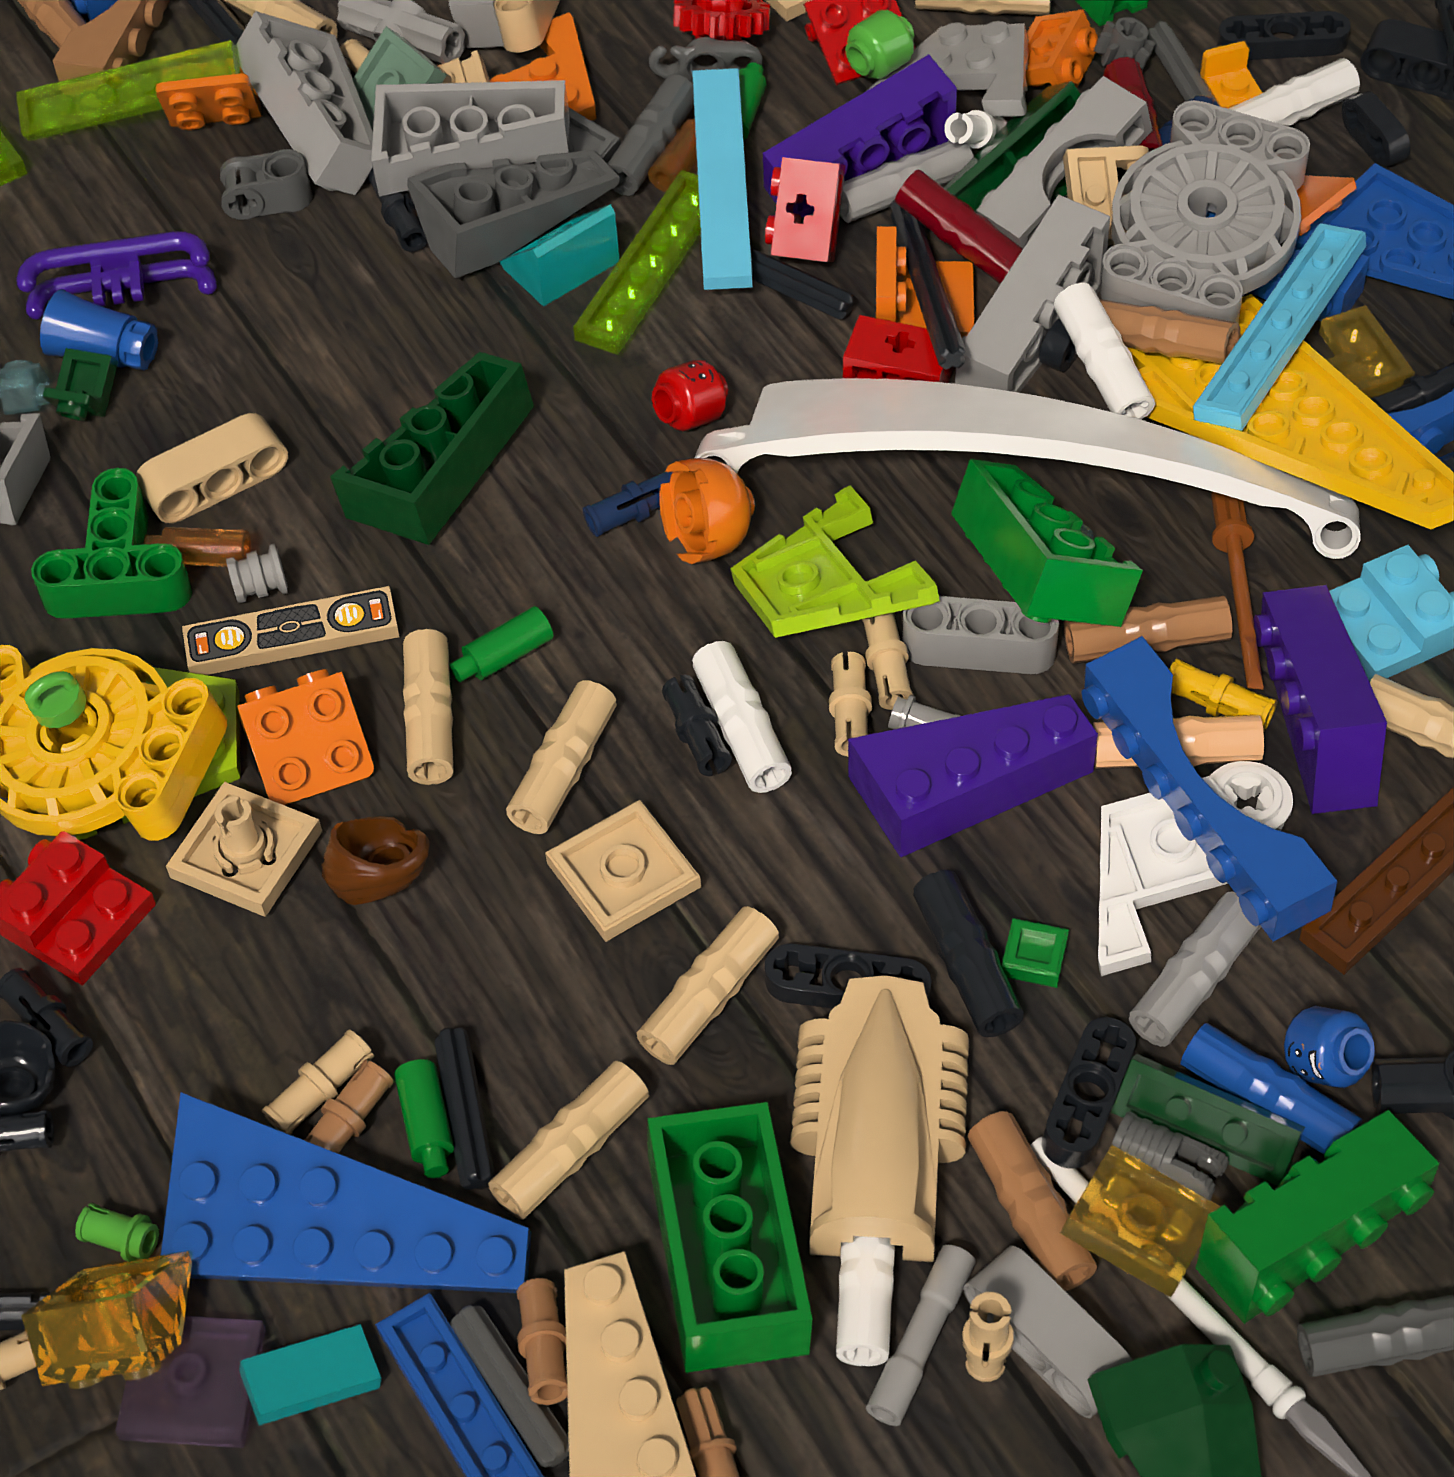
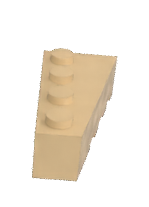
[564,1251,696,1477]

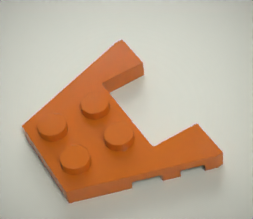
[437,12,597,121]

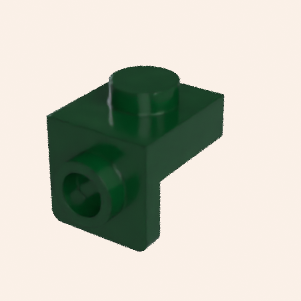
[42,348,118,421]

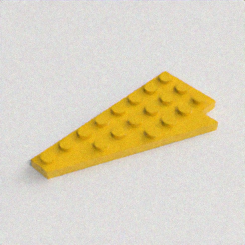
[1127,294,1454,530]

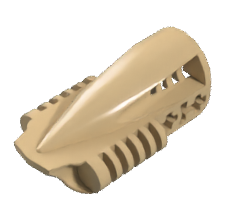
[790,976,969,1262]

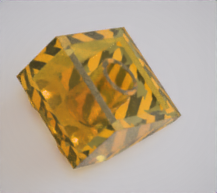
[21,1251,192,1389]

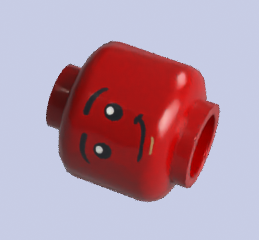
[652,360,728,431]

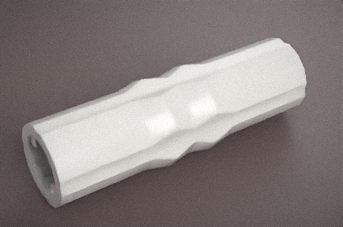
[1228,58,1360,127]
[1054,282,1155,420]
[692,641,792,793]
[836,1236,895,1366]

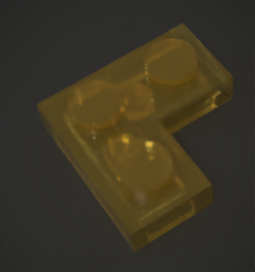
[1319,305,1415,398]

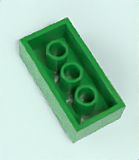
[647,1102,813,1373]

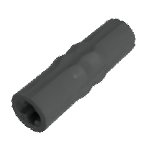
[607,74,694,196]
[1297,1294,1454,1377]

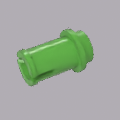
[75,1203,159,1262]

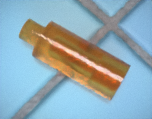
[648,119,697,193]
[144,527,251,567]

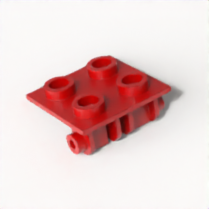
[804,0,915,85]

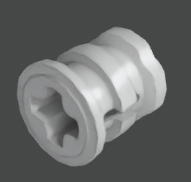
[226,543,288,604]

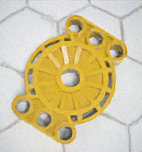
[0,645,227,841]

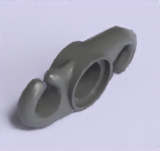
[649,37,762,81]

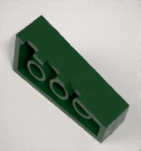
[330,352,534,545]

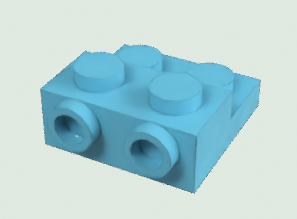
[1329,545,1454,681]

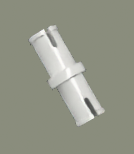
[945,110,1007,148]

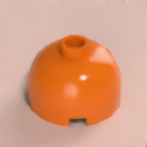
[659,458,755,564]

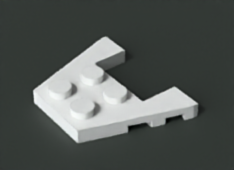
[1098,776,1241,976]

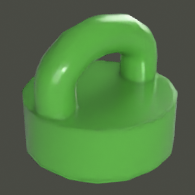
[24,671,87,728]

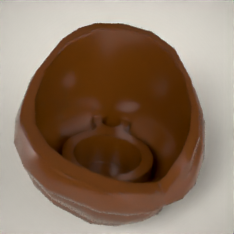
[321,816,429,905]

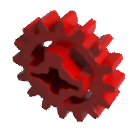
[673,0,770,41]

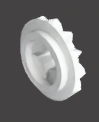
[1210,761,1293,831]

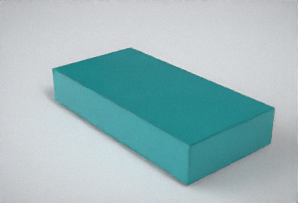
[239,1324,381,1426]

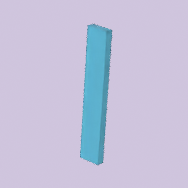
[692,68,752,290]
[1193,223,1366,431]

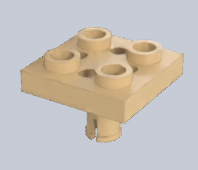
[166,782,322,917]

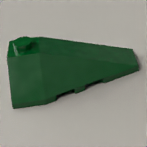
[944,81,1081,213]
[1087,1344,1261,1477]

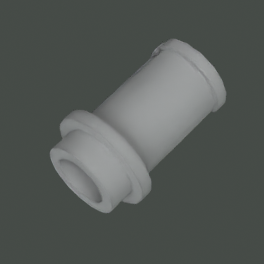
[888,695,961,729]

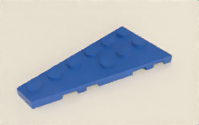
[1294,163,1454,299]
[159,1092,531,1293]

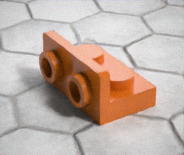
[1025,10,1098,88]

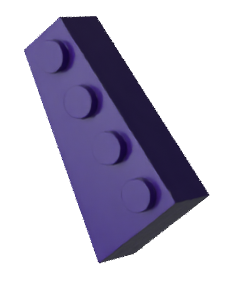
[763,54,957,218]
[1254,585,1387,814]
[848,694,1098,858]

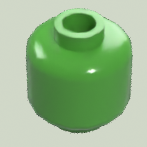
[845,10,914,79]

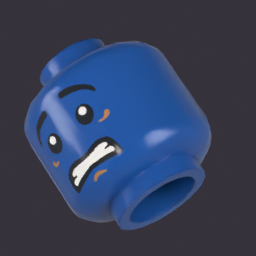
[1284,1006,1375,1088]

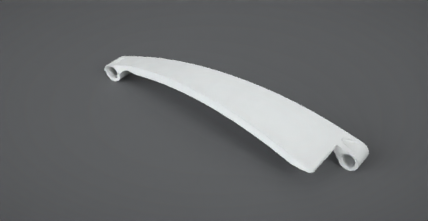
[694,378,1360,559]

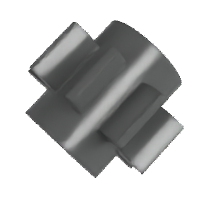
[1094,17,1155,71]

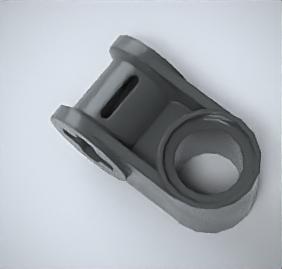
[220,149,313,220]

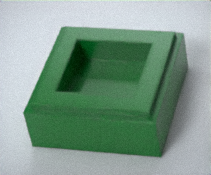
[1001,918,1069,988]

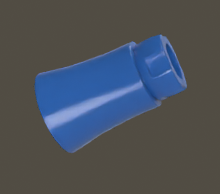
[40,289,158,370]

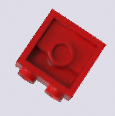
[0,831,156,986]

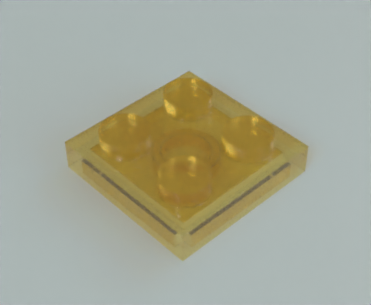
[1060,1145,1220,1298]

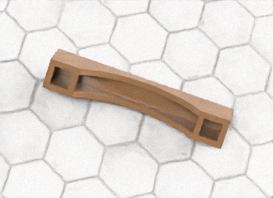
[53,0,170,103]

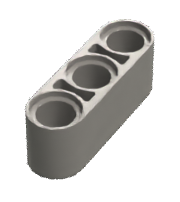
[902,596,1059,674]
[963,1246,1133,1418]

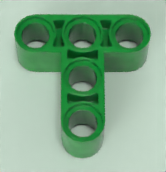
[31,468,192,619]

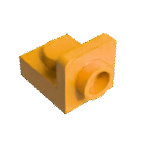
[1200,41,1262,109]

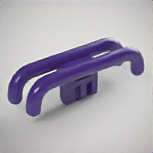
[16,232,217,320]

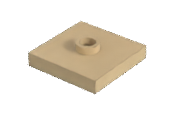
[545,800,701,942]

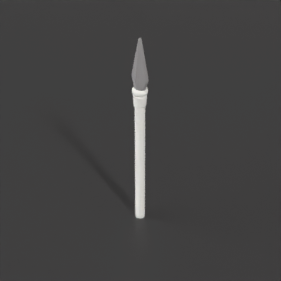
[1030,1136,1371,1477]

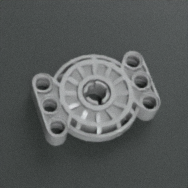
[1100,100,1310,323]

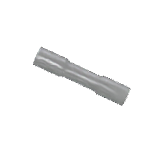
[866,1245,976,1426]

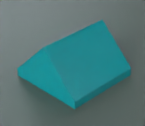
[499,204,620,307]

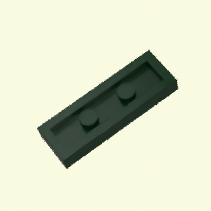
[1111,1054,1305,1186]

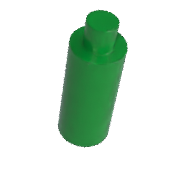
[739,62,767,141]
[449,606,554,682]
[394,1059,454,1178]

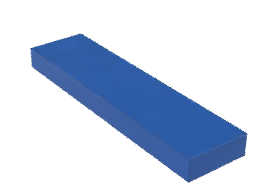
[376,1293,543,1477]

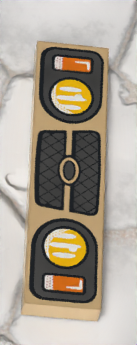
[182,586,399,675]

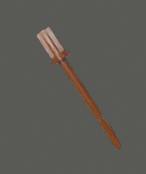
[1211,491,1264,690]

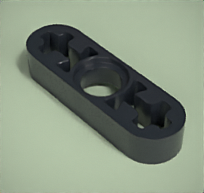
[1217,11,1351,60]
[764,943,931,1009]
[1041,1017,1136,1169]

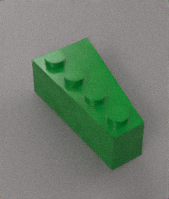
[951,459,1143,627]
[1195,1110,1440,1324]

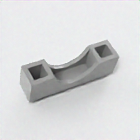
[977,76,1152,249]

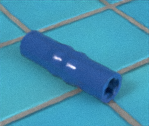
[1180,1023,1362,1155]

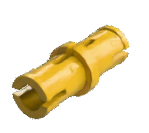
[1169,658,1277,732]

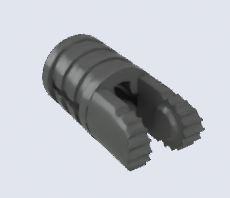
[1107,1111,1229,1203]

